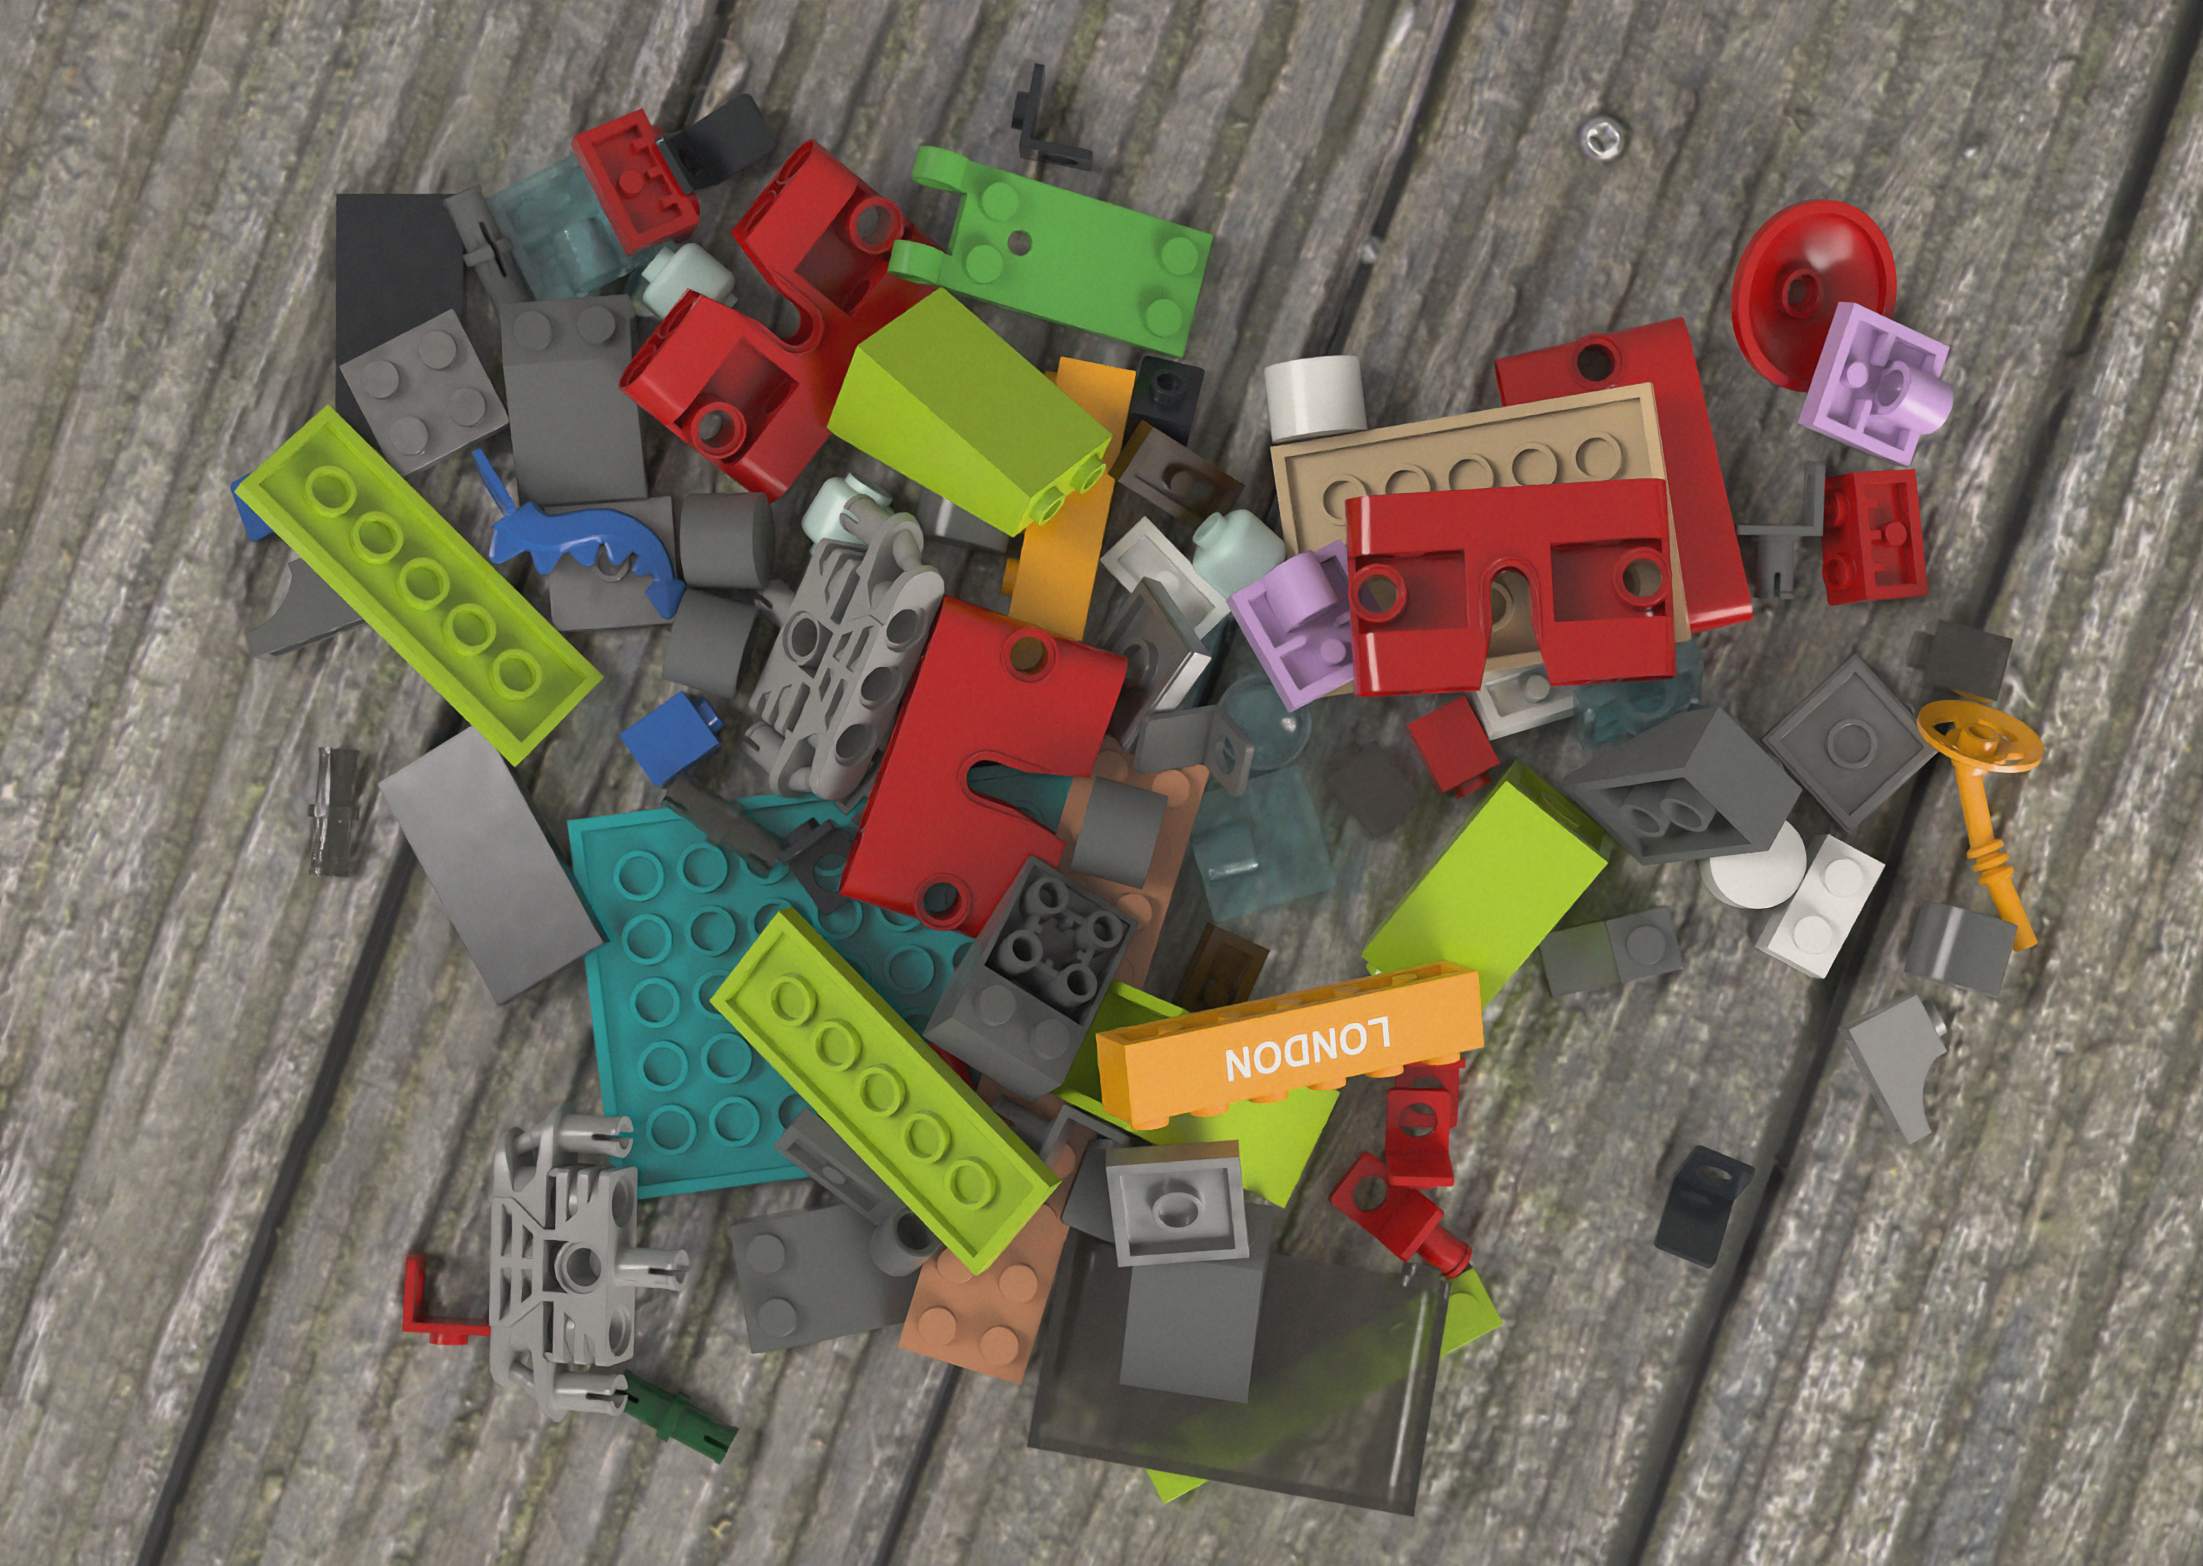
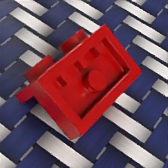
[570,108,700,258]
[1821,469,1928,606]

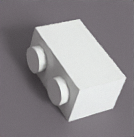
[1755,834,1885,979]

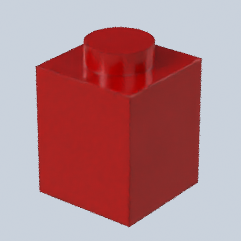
[1403,695,1500,799]

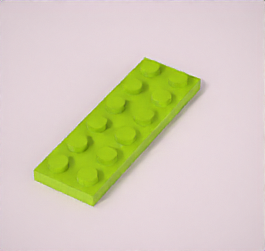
[234,404,604,767]
[709,906,1062,1276]

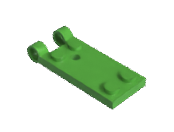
[887,146,1214,359]

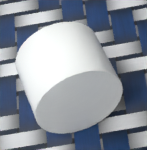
[1264,355,1368,445]
[1699,821,1807,909]

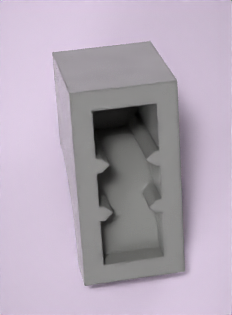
[1837,993,1947,1145]

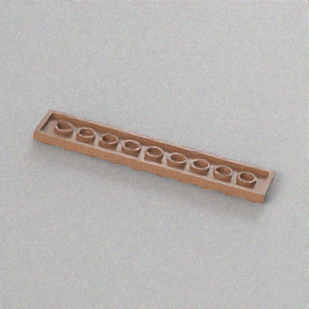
[898,735,1210,1385]

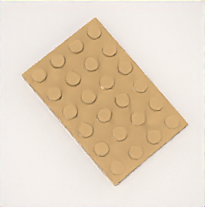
[1270,382,1692,699]

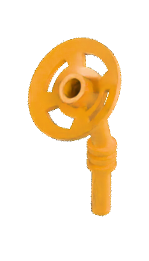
[1916,700,2044,952]

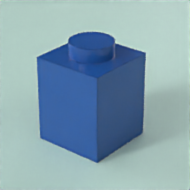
[619,690,725,789]

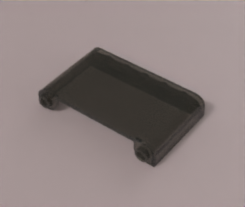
[1027,1227,1452,1517]

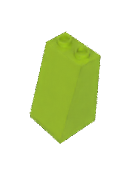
[827,286,1113,537]
[1360,756,1614,1012]
[1050,979,1340,1208]

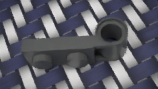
[773,1107,943,1277]

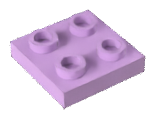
[1798,302,1954,467]
[1226,539,1382,713]

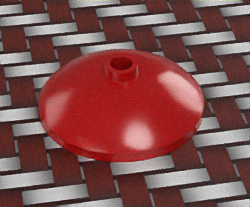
[1731,199,1897,392]

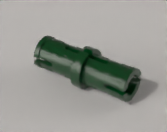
[614,1368,739,1465]

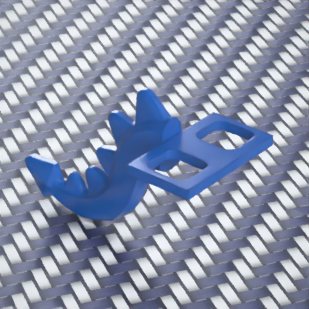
[472,448,686,620]

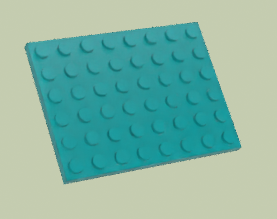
[567,764,1123,1199]

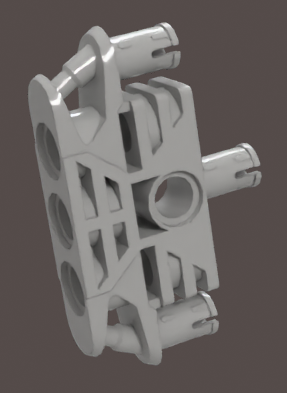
[741,494,944,801]
[489,1101,689,1422]

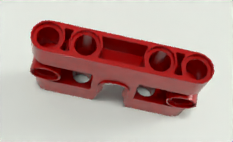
[618,139,947,504]
[1494,316,1753,634]
[1344,478,1677,697]
[838,594,1128,939]

